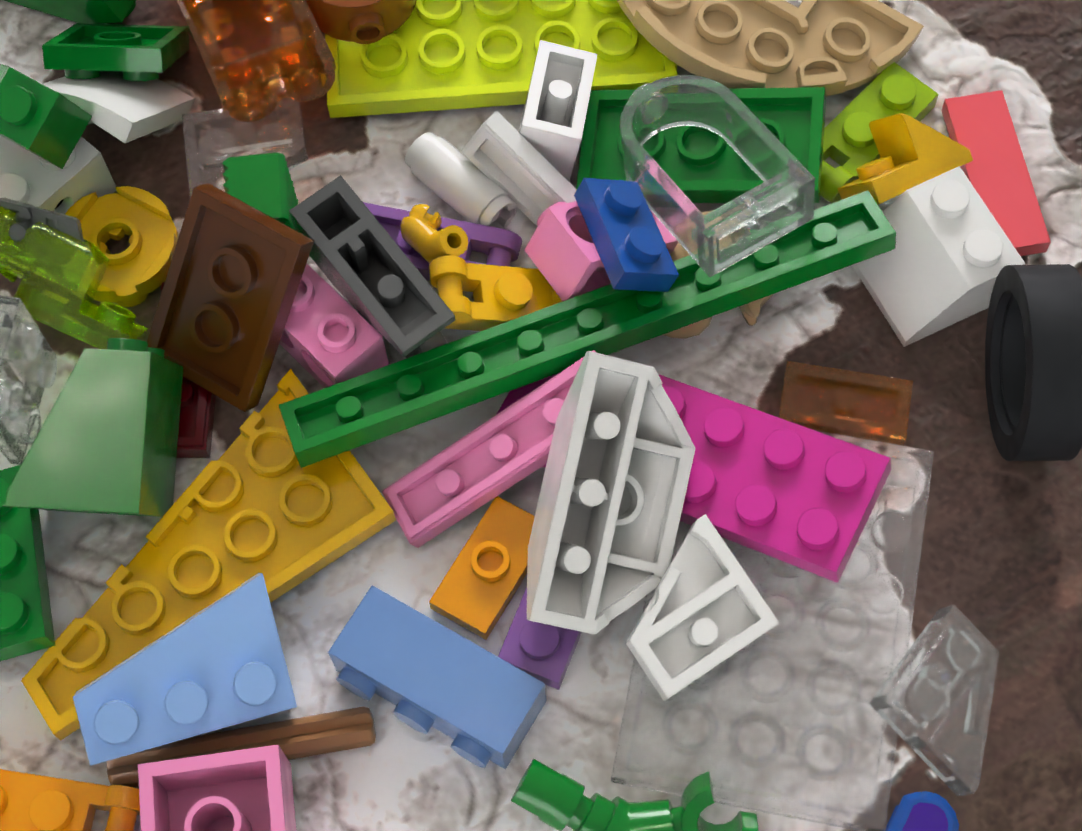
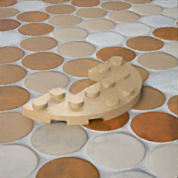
[617,0,924,96]

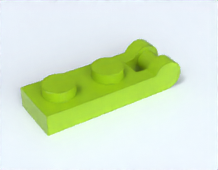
[820,62,939,203]

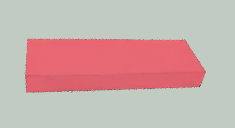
[941,90,1051,256]

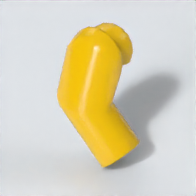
[400,204,468,263]

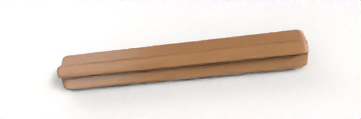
[107,706,376,787]

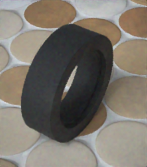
[985,264,1082,461]

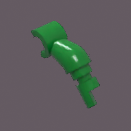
[511,759,758,831]

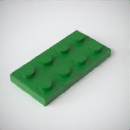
[576,87,826,203]

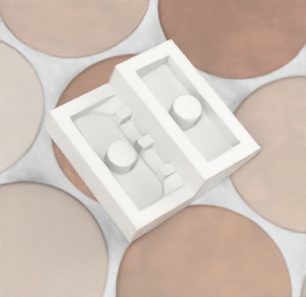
[43,71,195,143]

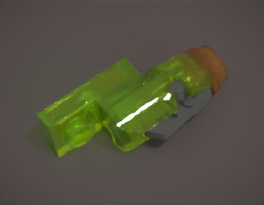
[0,198,149,349]

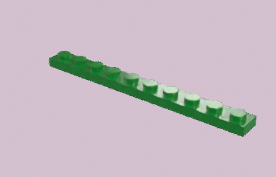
[279,190,896,468]

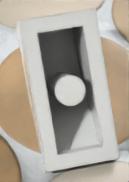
[519,40,598,181]

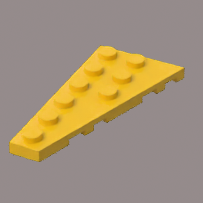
[21,369,396,741]

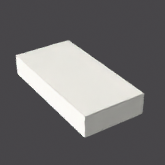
[461,110,577,227]

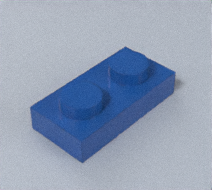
[574,178,679,292]

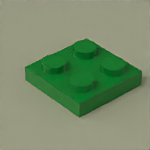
[42,23,189,81]

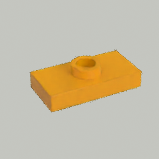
[429,496,535,640]

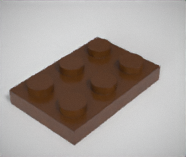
[147,183,314,412]

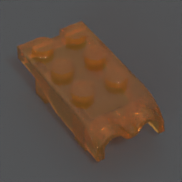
[175,0,336,122]

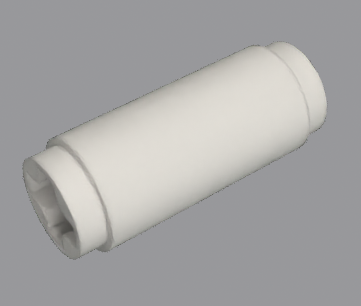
[405,132,517,229]

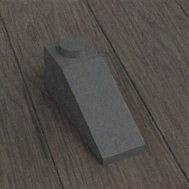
[289,175,455,357]

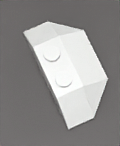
[527,351,696,635]

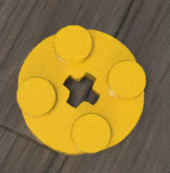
[60,186,179,307]

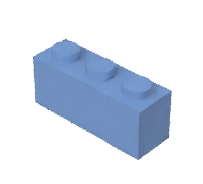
[328,585,546,770]

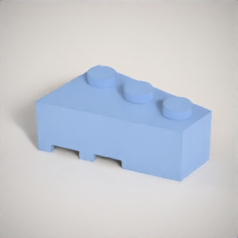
[73,573,297,766]

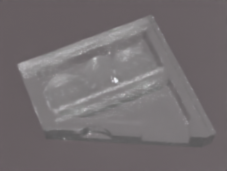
[869,605,999,796]

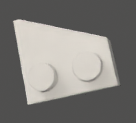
[626,514,779,700]

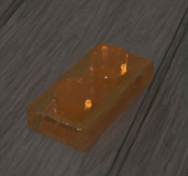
[778,361,913,448]

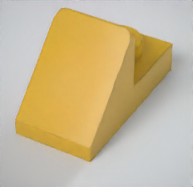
[837,113,973,204]

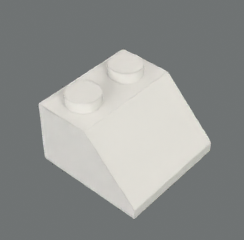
[852,166,1025,347]

